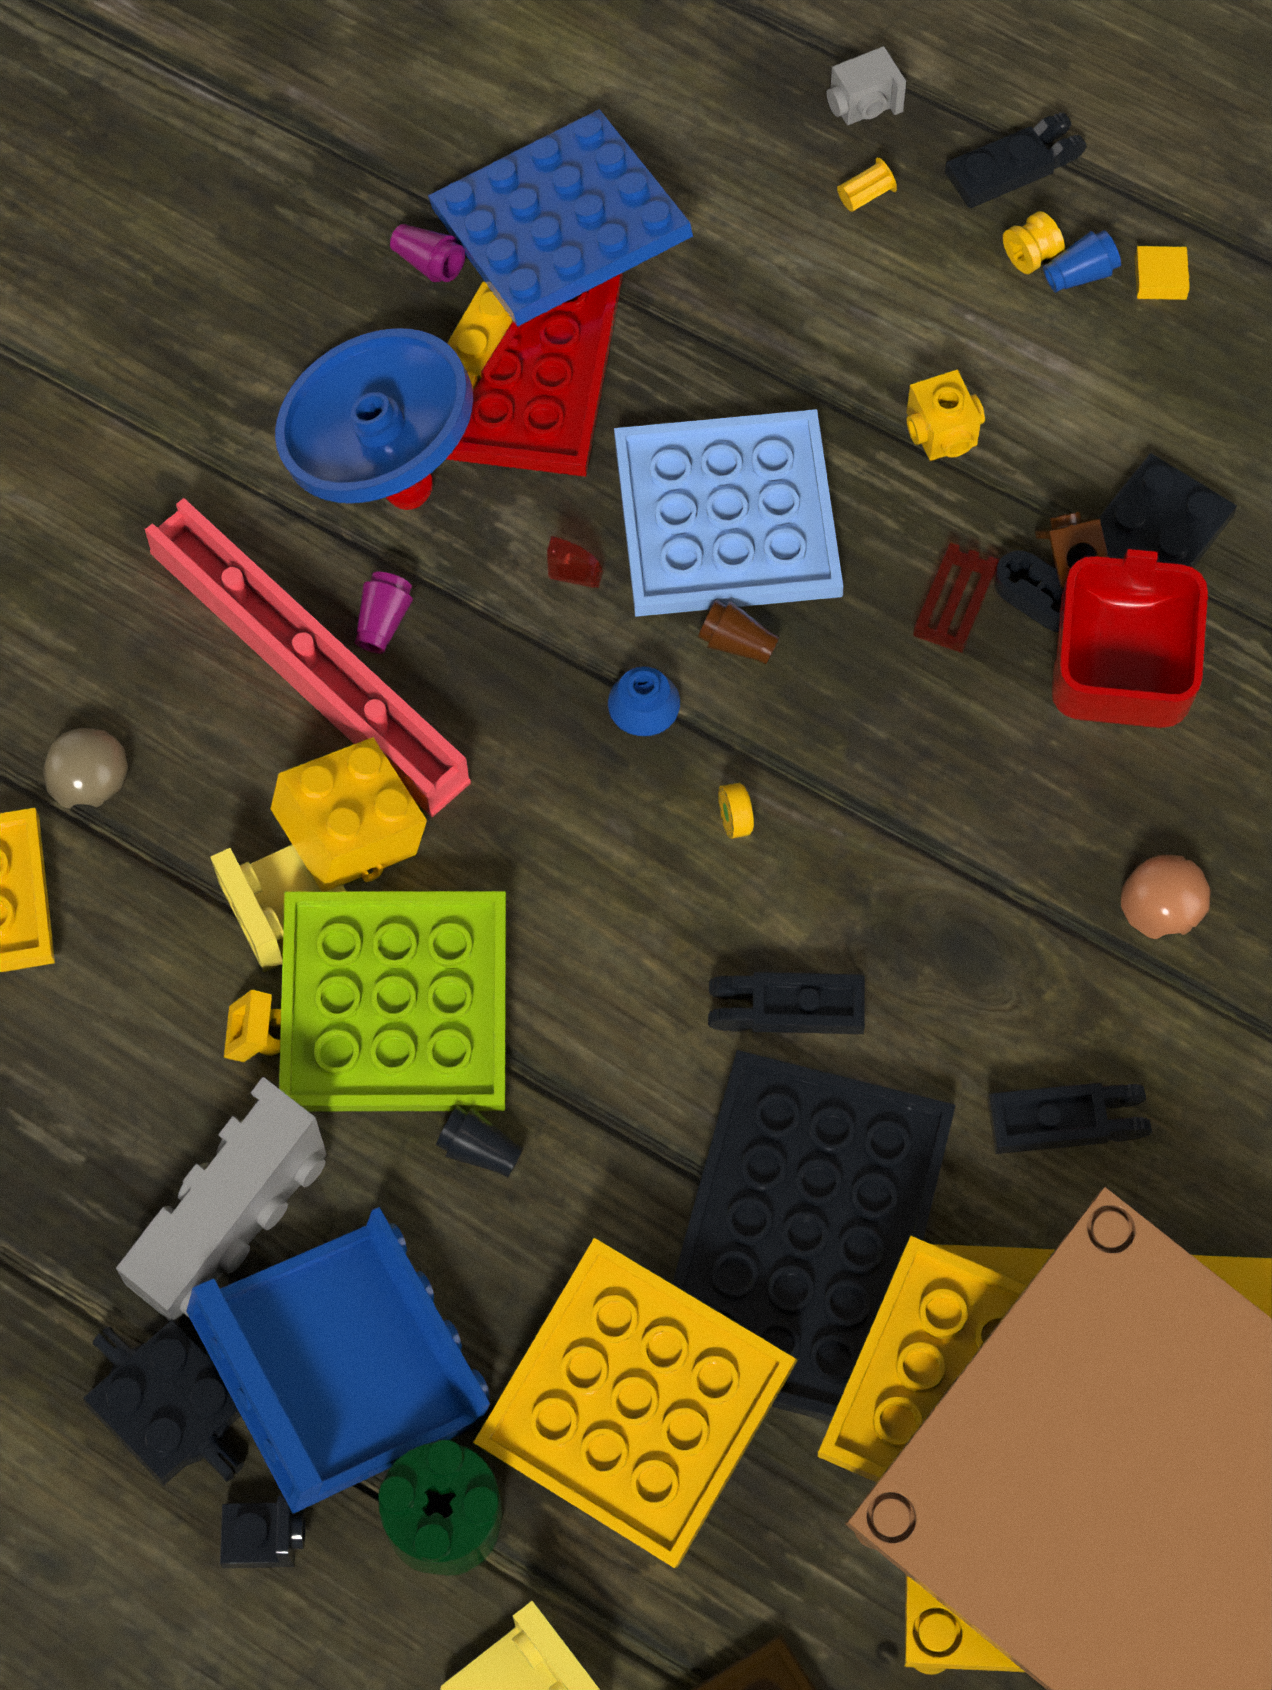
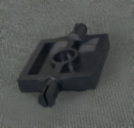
[83,1320,244,1486]

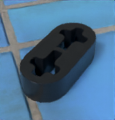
[994,550,1064,632]

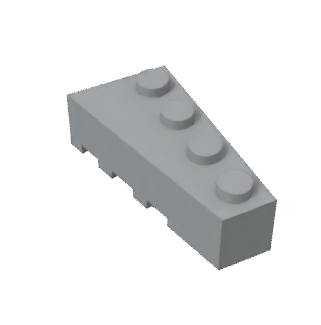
[116,1077,327,1325]

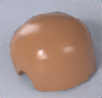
[1121,855,1211,939]

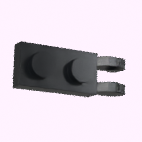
[945,112,1087,209]
[708,972,865,1035]
[987,1083,1152,1154]

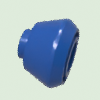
[608,667,680,736]

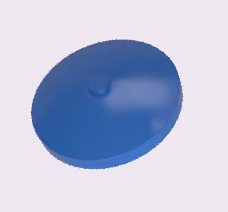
[275,328,473,503]

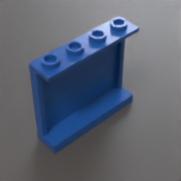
[186,1207,490,1514]

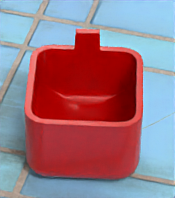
[1052,549,1208,728]

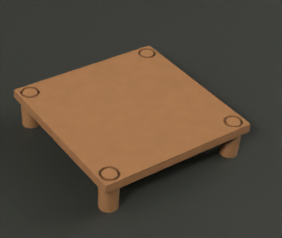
[845,1187,1272,1690]

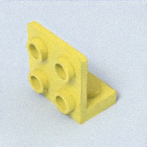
[210,845,346,972]
[440,1601,600,1690]

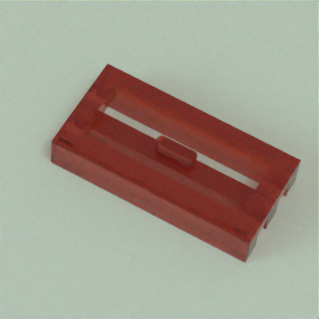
[913,543,999,653]

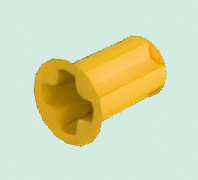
[837,157,897,212]

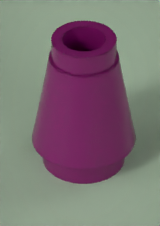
[390,224,465,282]
[355,571,413,654]

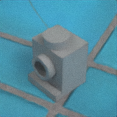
[827,46,906,125]

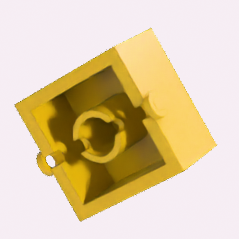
[270,737,427,892]

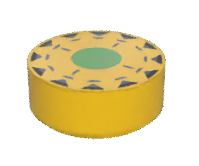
[718,782,754,839]

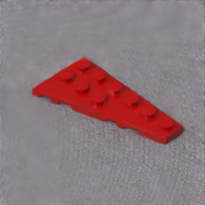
[446,272,624,477]

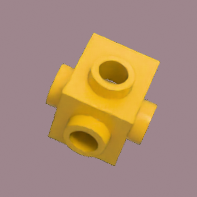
[906,369,985,461]

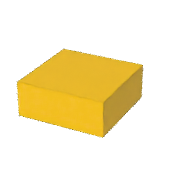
[1135,246,1190,300]

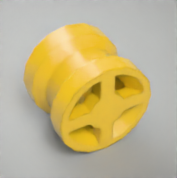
[1003,211,1065,274]

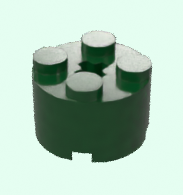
[379,1440,502,1576]

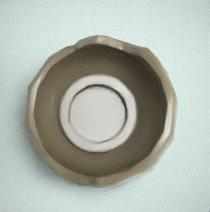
[43,728,128,809]

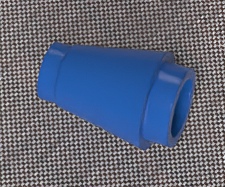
[1043,230,1121,293]

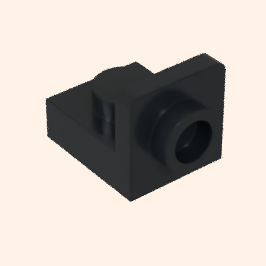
[220,1496,306,1568]

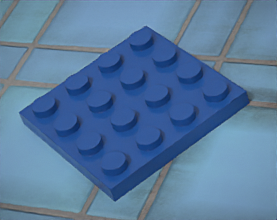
[428,109,693,327]

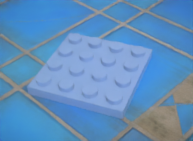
[614,409,843,617]

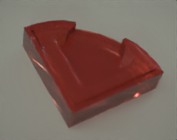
[547,536,603,588]

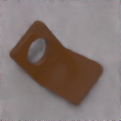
[1035,511,1108,589]

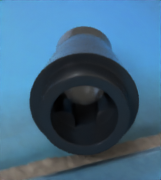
[436,1105,524,1178]

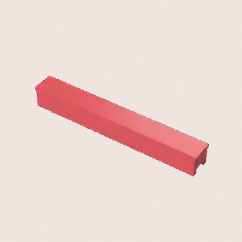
[145,498,471,817]

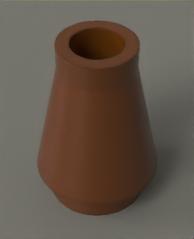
[698,600,780,665]

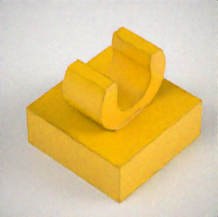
[224,989,281,1062]

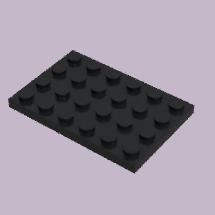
[672,1050,956,1422]

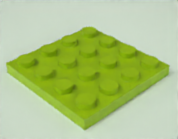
[279,891,506,1112]

